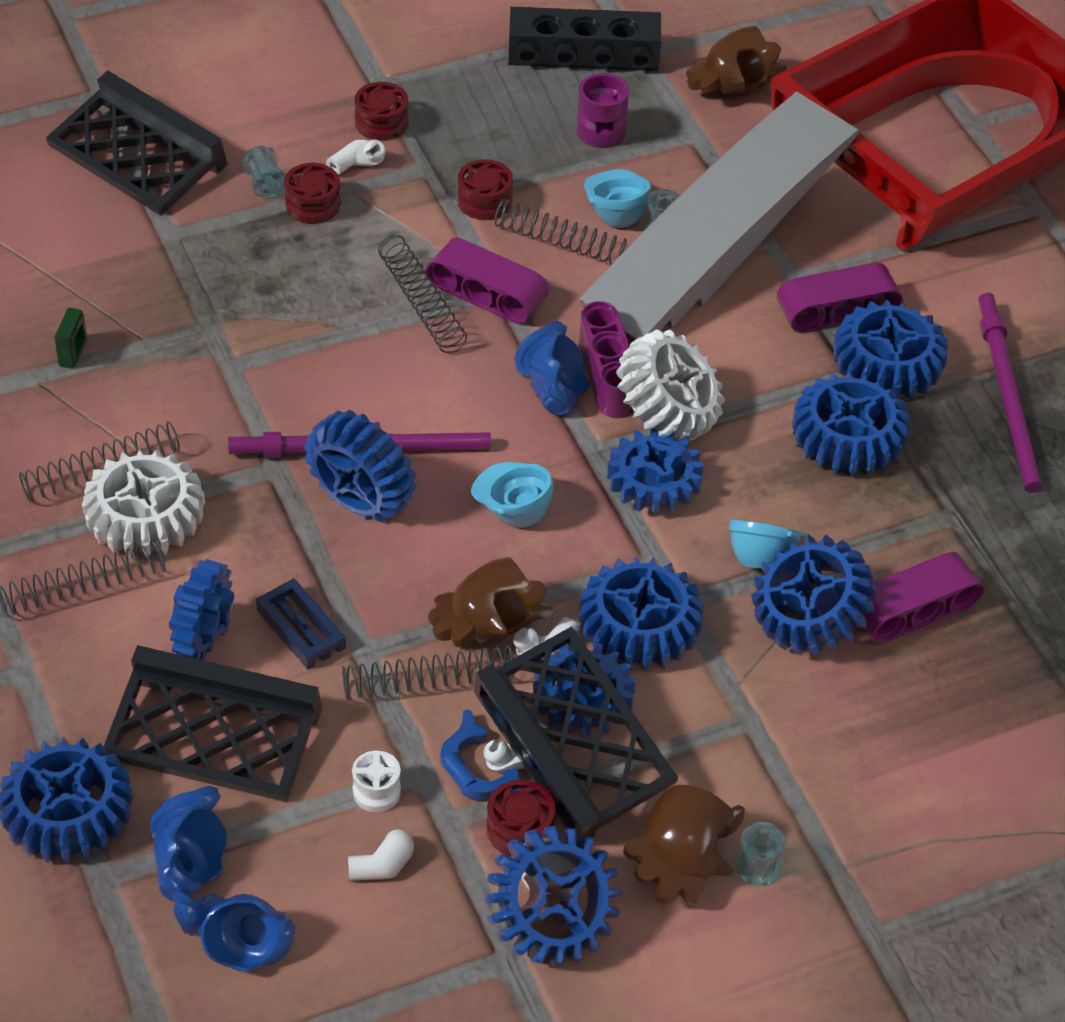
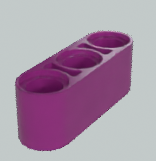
[426,238,549,323]
[777,263,903,333]
[579,301,634,418]
[863,552,985,644]

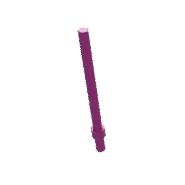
[978,293,1042,493]
[228,432,491,458]

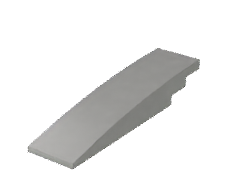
[579,91,859,342]

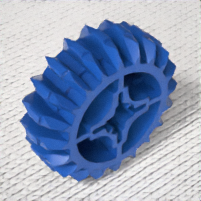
[833,299,948,399]
[792,372,910,477]
[304,410,417,523]
[751,534,877,656]
[579,556,704,672]
[0,736,133,864]
[485,826,622,965]

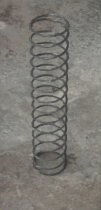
[494,199,627,265]
[378,235,467,353]
[19,421,180,503]
[0,540,166,617]
[342,645,514,700]

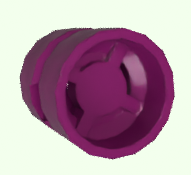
[576,73,629,148]

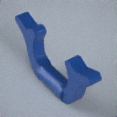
[440,709,521,801]

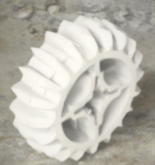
[616,329,725,442]
[82,449,205,559]

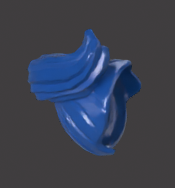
[514,321,590,415]
[150,786,227,901]
[173,891,295,972]

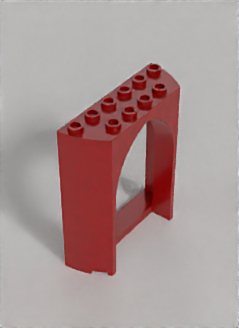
[771,0,1065,251]

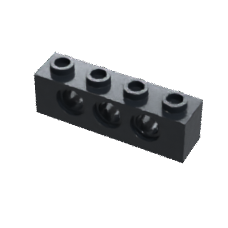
[508,7,661,71]

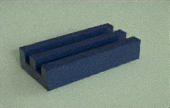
[256,578,346,670]

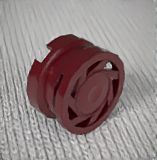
[354,82,409,141]
[457,159,513,220]
[284,162,341,224]
[487,779,556,857]

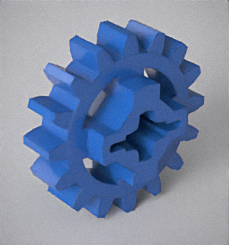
[607,429,704,514]
[169,559,235,660]
[533,643,636,737]

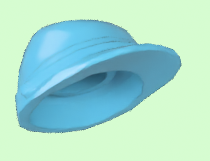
[584,169,652,228]
[471,462,553,528]
[729,519,808,568]

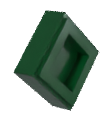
[54,307,88,369]

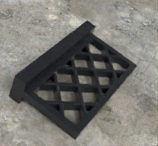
[46,70,228,216]
[474,626,678,843]
[103,645,322,802]

